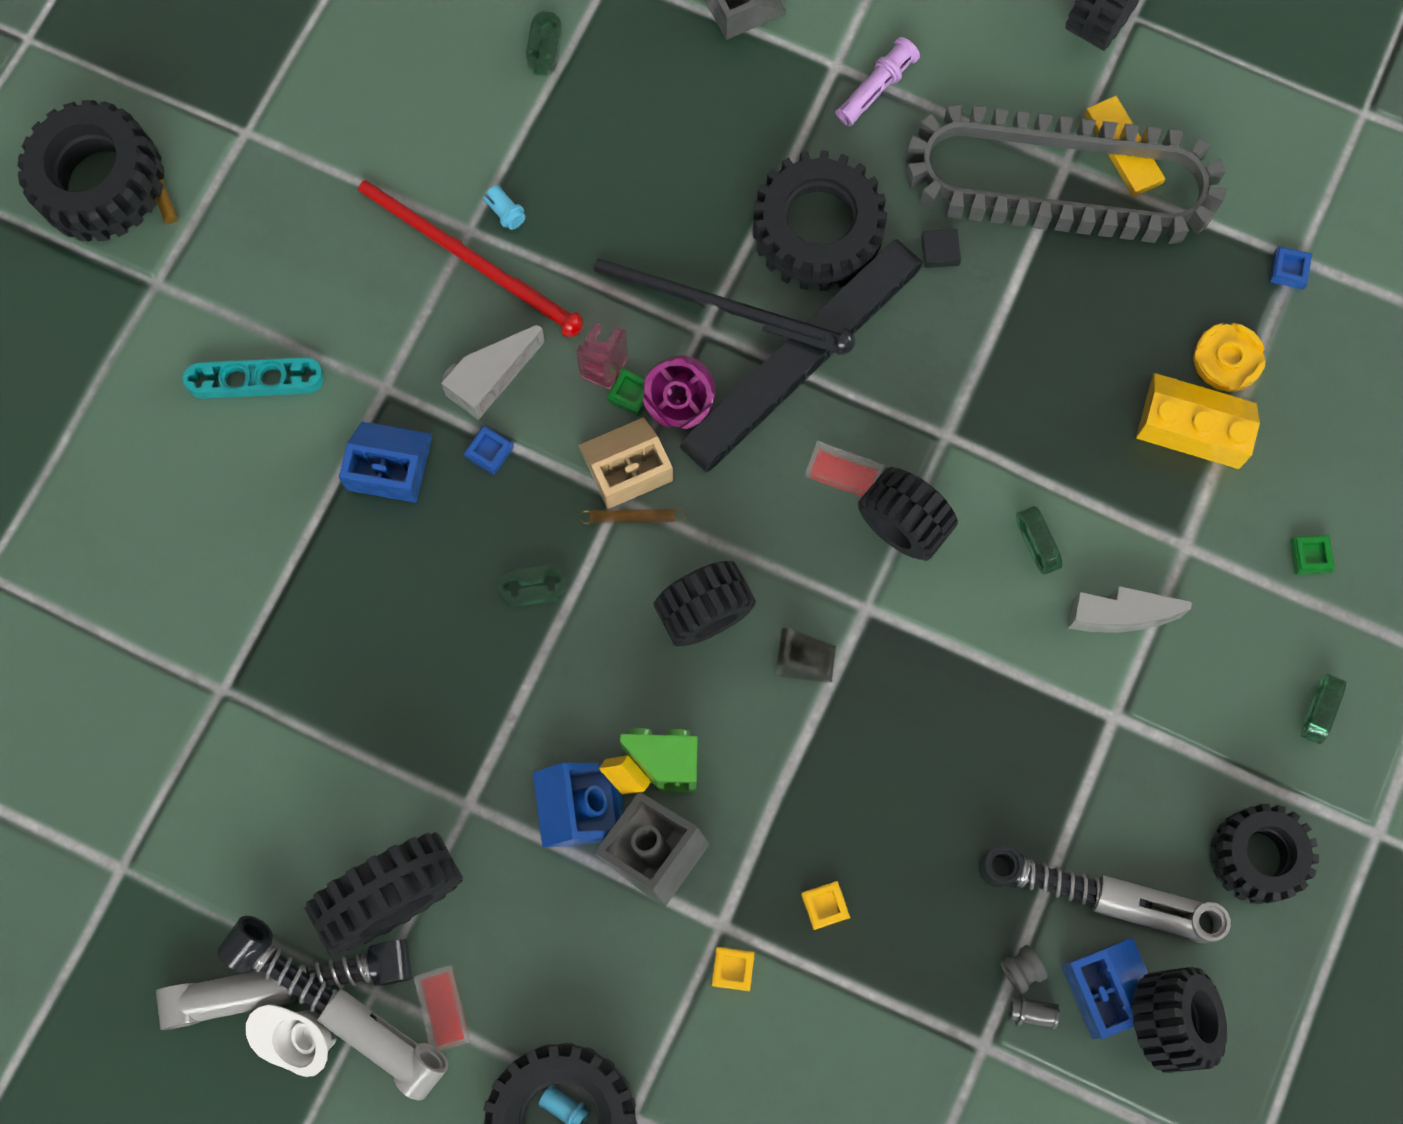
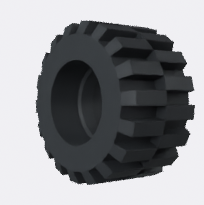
[858,467,958,561]
[653,561,756,646]
[1210,804,1319,904]
[1132,967,1227,1073]

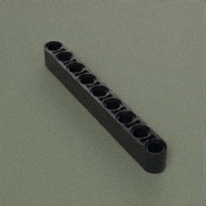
[680,239,923,473]

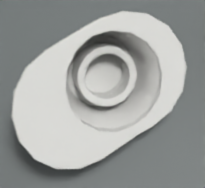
[246,1004,337,1077]

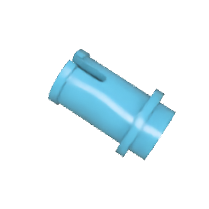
[483,185,525,230]
[538,1084,591,1124]

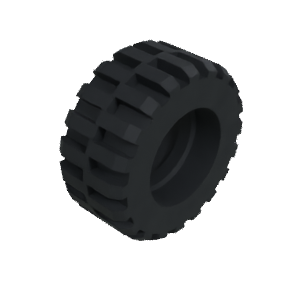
[17,100,165,242]

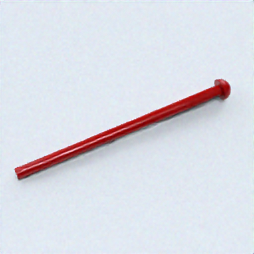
[358,180,583,337]

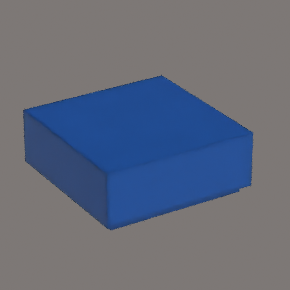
[1269,246,1312,289]
[464,425,514,476]

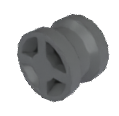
[1000,945,1048,994]

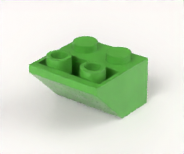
[620,728,698,793]

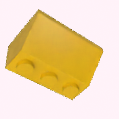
[1136,373,1260,469]

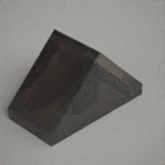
[775,628,836,682]

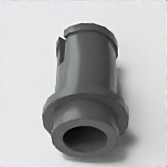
[1008,994,1060,1030]

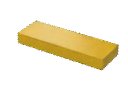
[1084,96,1166,197]

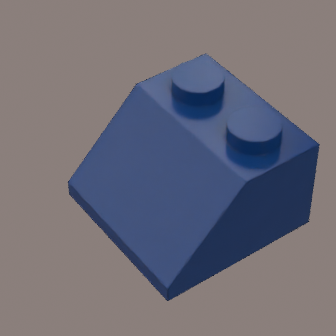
[533,763,625,848]

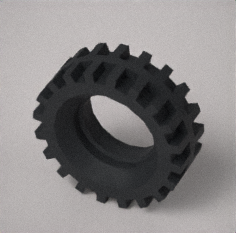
[1065,0,1140,51]
[753,150,888,291]
[304,832,463,955]
[483,1043,637,1124]

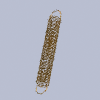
[579,508,686,524]

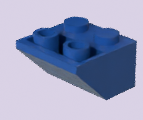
[339,421,432,503]
[1061,937,1148,1039]

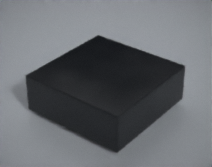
[921,229,961,268]

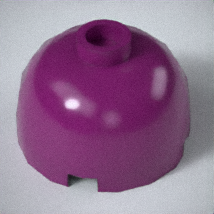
[643,355,716,429]

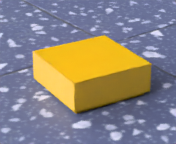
[598,755,651,795]
[801,881,850,930]
[711,947,755,991]

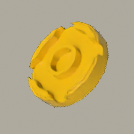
[1193,323,1266,392]

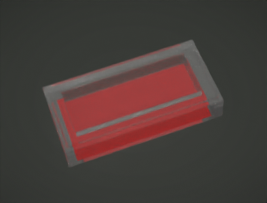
[805,441,885,497]
[413,965,471,1051]

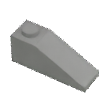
[441,325,545,420]

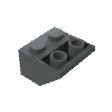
[704,0,786,40]

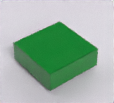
[607,368,645,416]
[1290,535,1335,575]

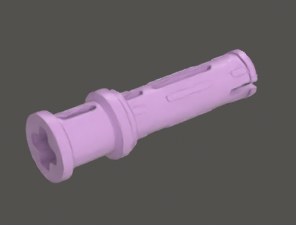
[835,37,920,127]

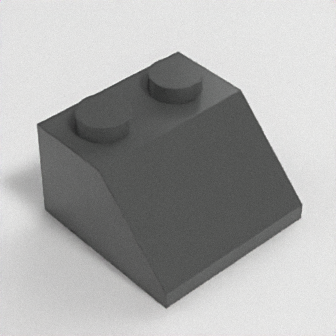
[594,792,710,907]

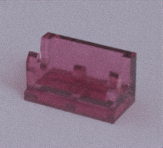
[576,323,628,390]

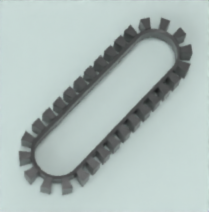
[906,104,1227,244]

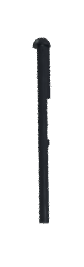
[594,259,855,355]

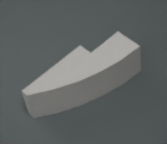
[1068,586,1192,633]

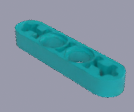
[182,357,325,399]

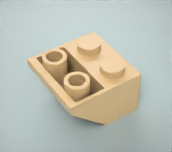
[578,417,673,510]

